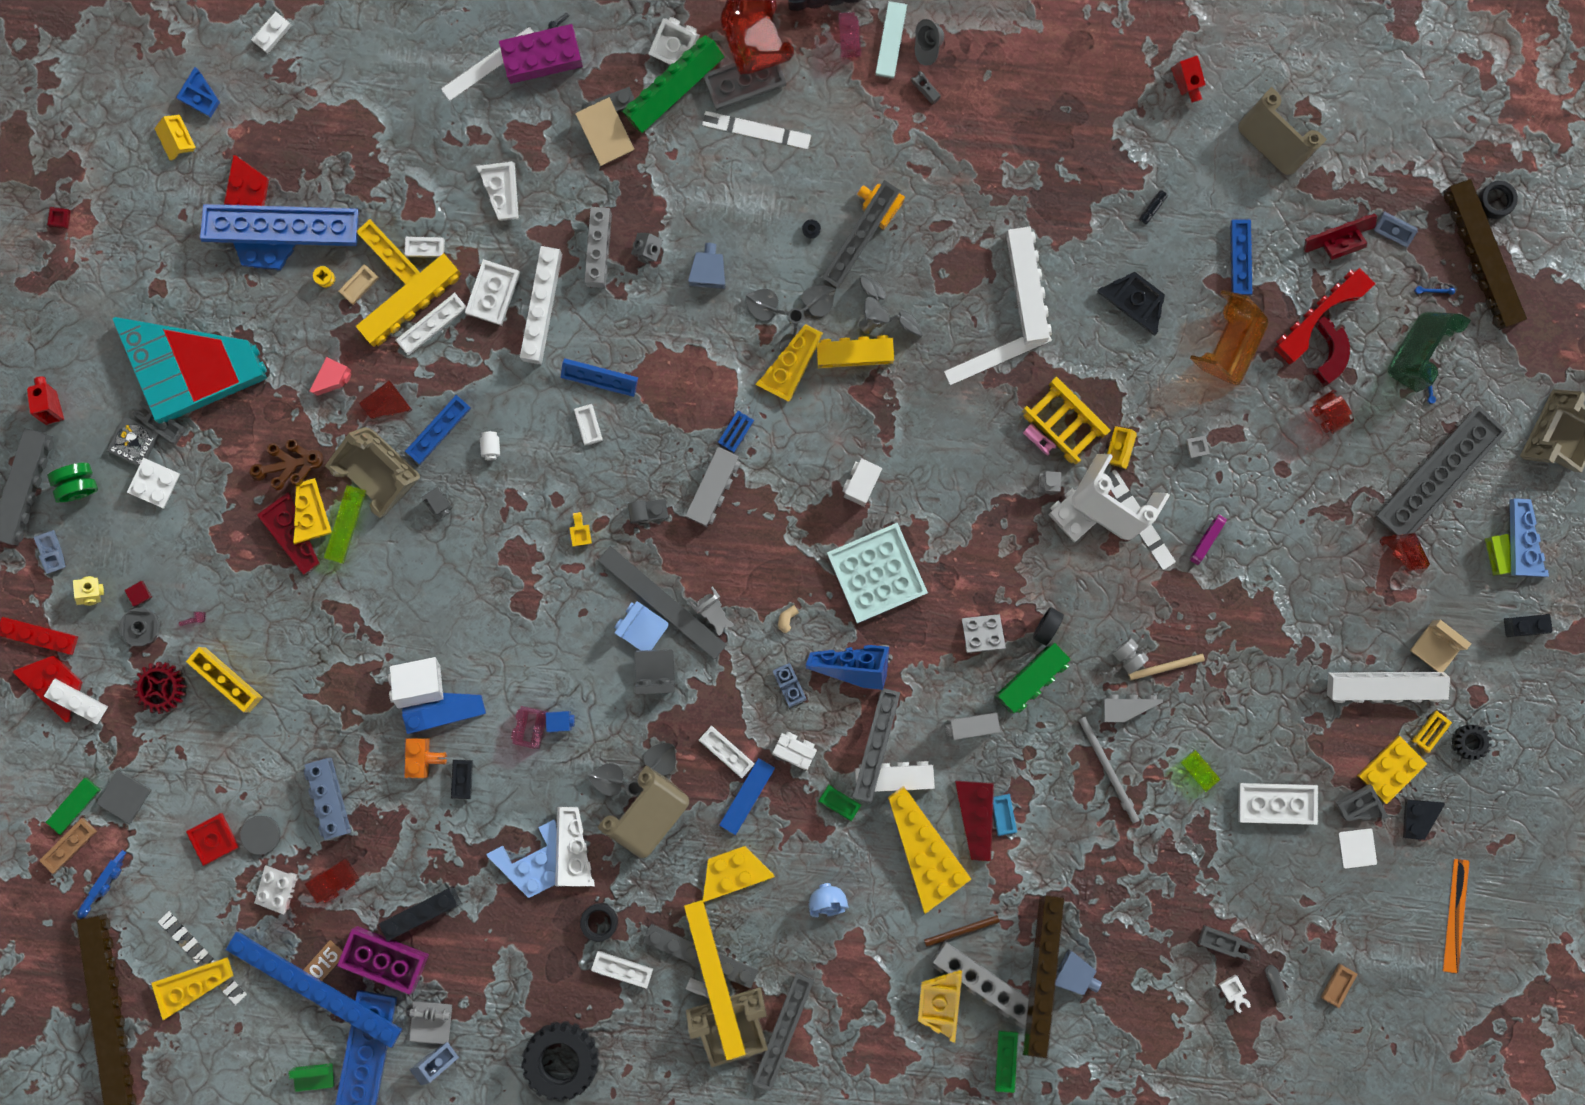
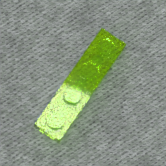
[324,485,367,564]

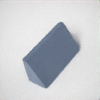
[1374,211,1418,248]

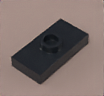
[451,759,473,799]

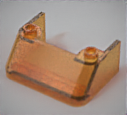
[1190,290,1268,385]

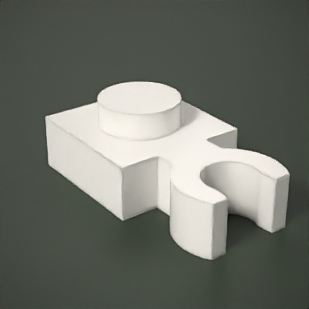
[1218,975,1250,1013]

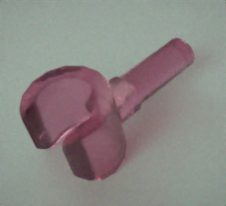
[179,612,205,626]

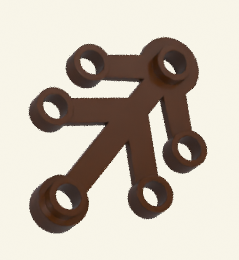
[249,439,324,490]

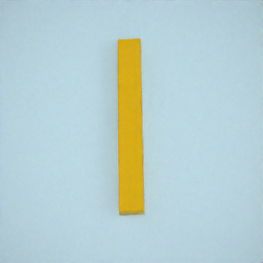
[684,900,746,1060]

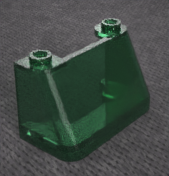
[1388,312,1471,392]

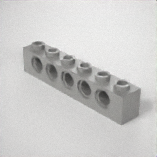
[932,941,1029,1029]

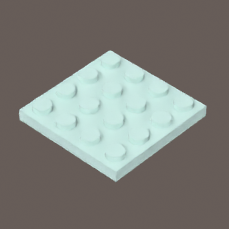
[827,523,928,623]

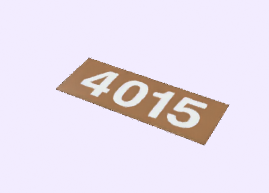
[304,940,343,981]

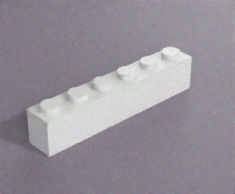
[1006,226,1052,345]
[520,246,562,365]
[1327,672,1450,703]

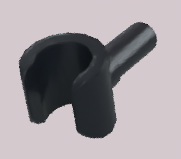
[548,12,569,29]

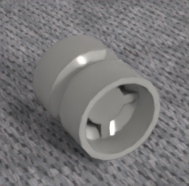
[1112,638,1149,674]

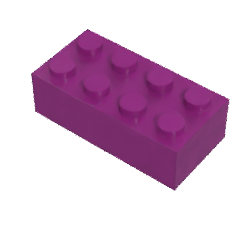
[499,24,583,84]
[337,926,429,995]

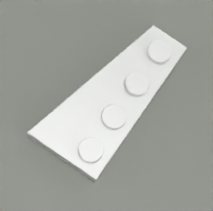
[555,807,595,886]

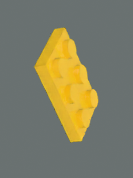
[1357,736,1427,804]

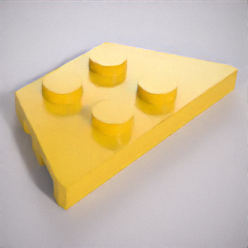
[703,846,775,902]
[918,970,962,1043]

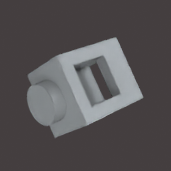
[1038,471,1061,494]

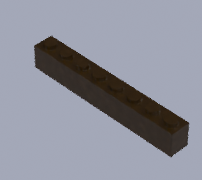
[1443,179,1527,331]
[1023,895,1064,1059]

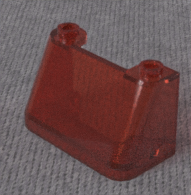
[721,0,794,75]

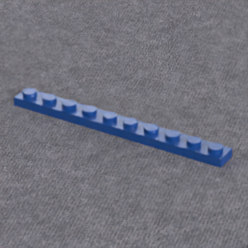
[226,932,403,1048]

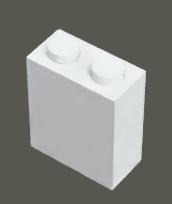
[388,657,444,709]

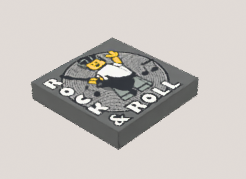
[107,416,160,466]

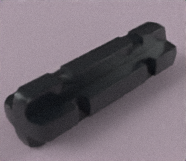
[1139,190,1168,224]

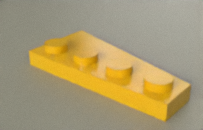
[151,957,234,1020]

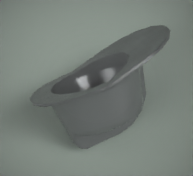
[915,19,944,66]

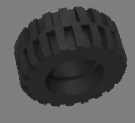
[522,1021,599,1102]

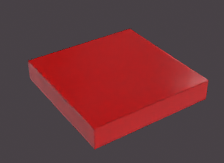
[186,813,239,866]

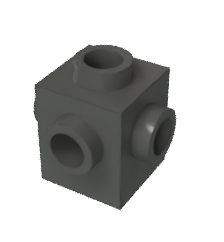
[631,233,663,263]

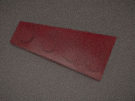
[257,492,320,576]
[955,780,994,861]

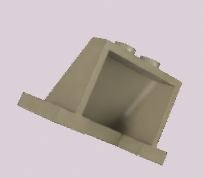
[1520,389,1585,473]
[686,987,768,1068]

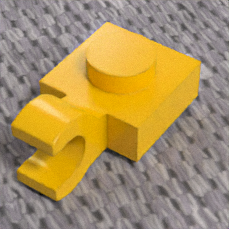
[570,512,592,547]

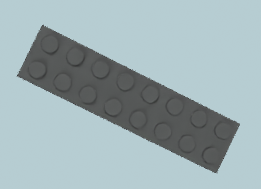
[1375,406,1507,543]

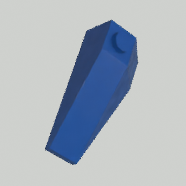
[806,645,889,690]
[402,693,486,734]

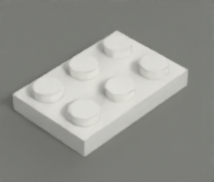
[465,259,520,326]

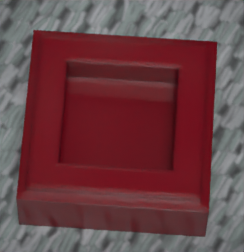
[47,207,71,229]
[124,581,152,607]

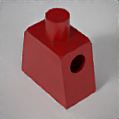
[1171,55,1206,103]
[27,376,64,425]

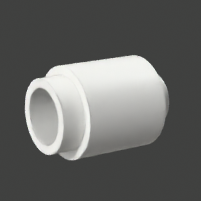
[480,431,500,461]

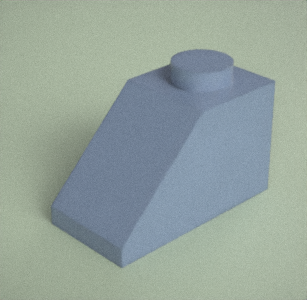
[410,1042,459,1085]

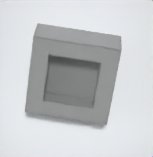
[1186,435,1210,459]

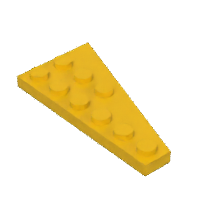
[888,786,971,914]

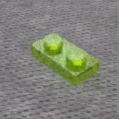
[1180,750,1221,792]

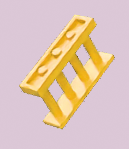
[1022,376,1111,465]

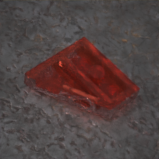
[359,380,413,419]
[1379,533,1430,570]

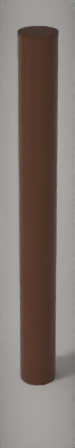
[924,915,1000,947]

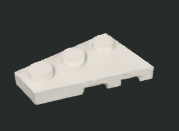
[476,161,519,221]

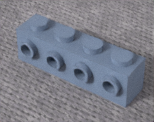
[304,758,351,840]

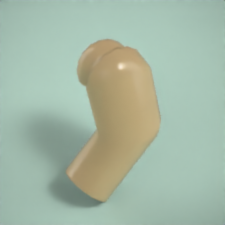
[778,605,799,633]

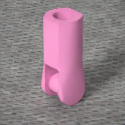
[1023,424,1056,456]

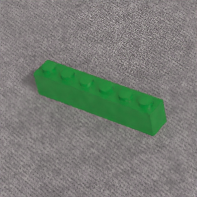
[622,35,725,133]

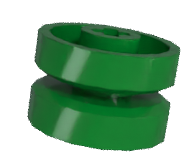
[47,463,98,503]

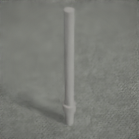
[1079,716,1140,823]

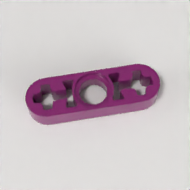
[1189,514,1227,566]

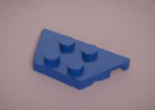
[234,243,295,270]

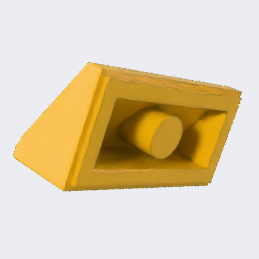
[1107,426,1137,469]

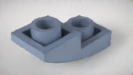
[773,663,807,708]

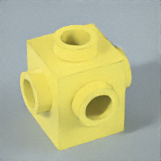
[73,576,104,606]

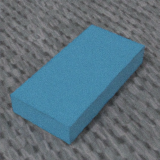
[993,794,1017,836]

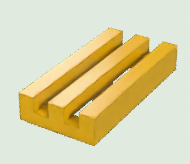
[1412,711,1452,753]

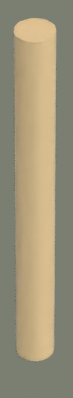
[1128,654,1205,681]

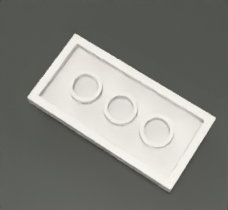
[1238,783,1318,824]

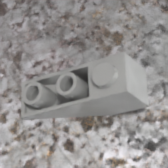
[1102,695,1163,722]

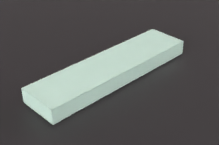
[876,1,907,79]

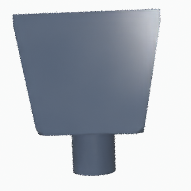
[689,243,725,289]
[1055,949,1102,995]

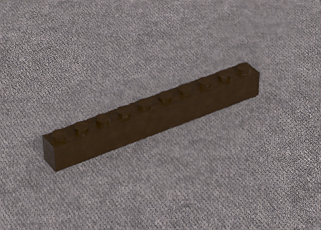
[76,914,137,1105]

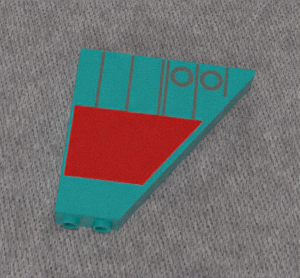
[112,317,267,424]

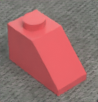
[310,357,351,396]

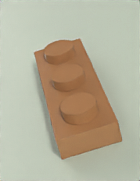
[39,818,97,874]

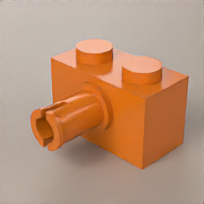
[404,738,447,778]

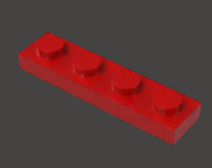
[0,617,78,655]

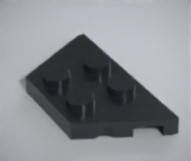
[1097,272,1165,336]

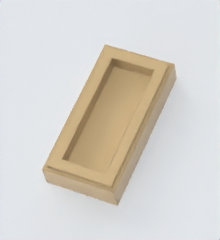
[338,264,379,305]

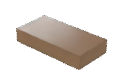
[1320,964,1358,1008]

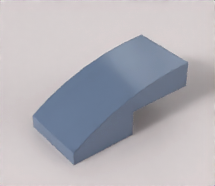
[33,530,66,574]

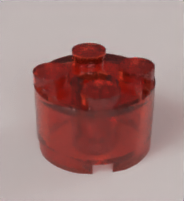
[1310,389,1354,434]

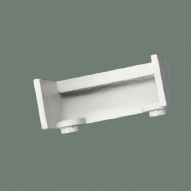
[1072,454,1170,540]

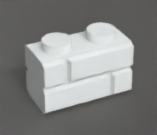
[772,731,817,771]

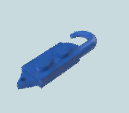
[77,850,126,919]

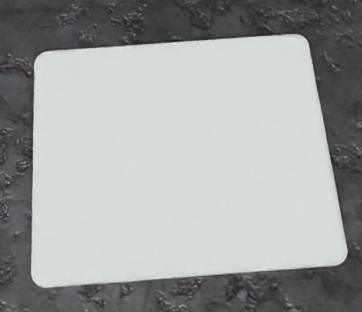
[1339,828,1377,869]

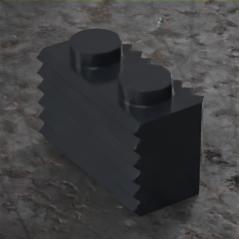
[1504,614,1553,637]

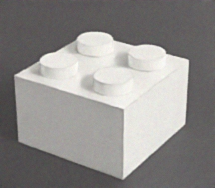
[843,458,882,507]

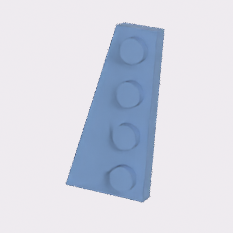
[1510,498,1549,577]

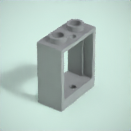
[945,712,1000,740]

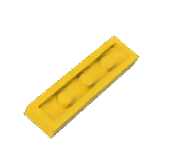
[357,219,420,284]

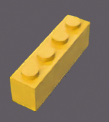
[816,335,894,368]
[186,647,263,712]

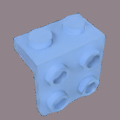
[614,601,668,651]

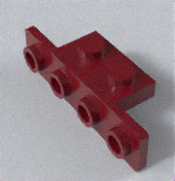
[1304,213,1377,260]

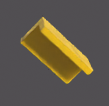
[155,115,196,161]

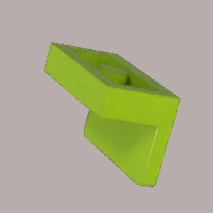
[1485,534,1511,576]

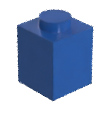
[546,711,575,732]

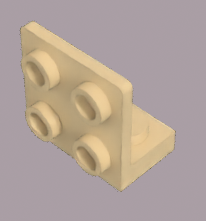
[1410,620,1471,672]

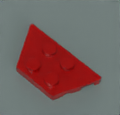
[224,155,269,206]
[13,656,83,722]

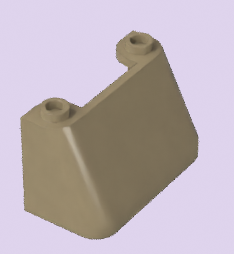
[1238,87,1327,175]
[325,427,420,518]
[597,765,689,858]

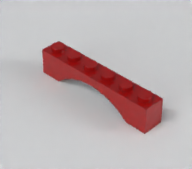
[1274,268,1376,365]

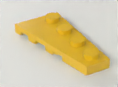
[755,324,823,402]

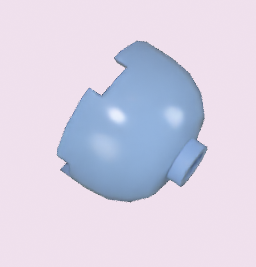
[809,883,849,917]

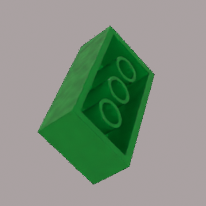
[994,643,1071,713]

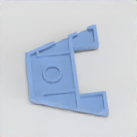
[486,819,557,898]

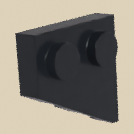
[1403,799,1445,840]

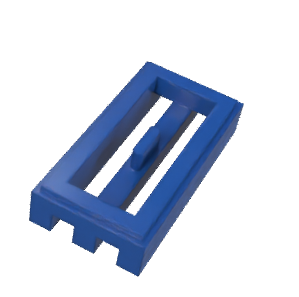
[718,410,754,453]

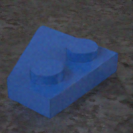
[176,67,220,118]

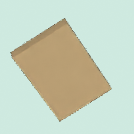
[575,97,635,166]

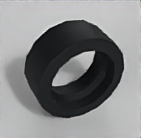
[1478,180,1518,219]
[1033,607,1064,646]
[580,903,618,942]

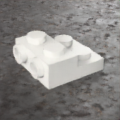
[648,17,700,65]
[1048,488,1097,542]

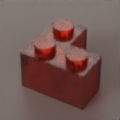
[305,859,359,904]

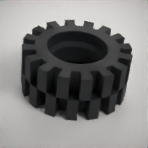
[1452,725,1492,760]

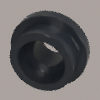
[802,219,821,239]

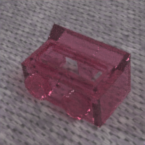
[838,12,861,58]
[511,706,548,749]

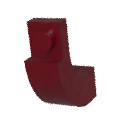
[1313,316,1350,387]

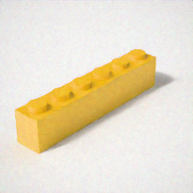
[356,253,461,347]

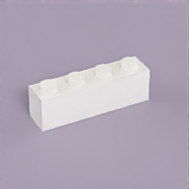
[855,761,934,792]

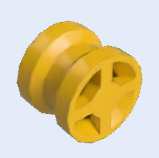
[313,266,335,288]

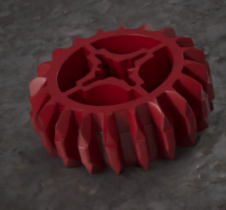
[132,662,187,714]

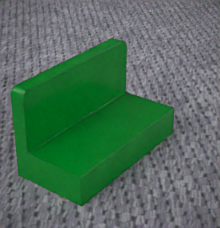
[289,1063,334,1092]

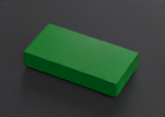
[819,784,861,821]

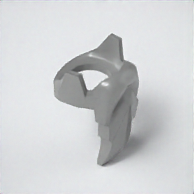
[689,586,734,636]

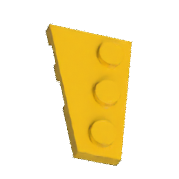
[294,478,332,544]

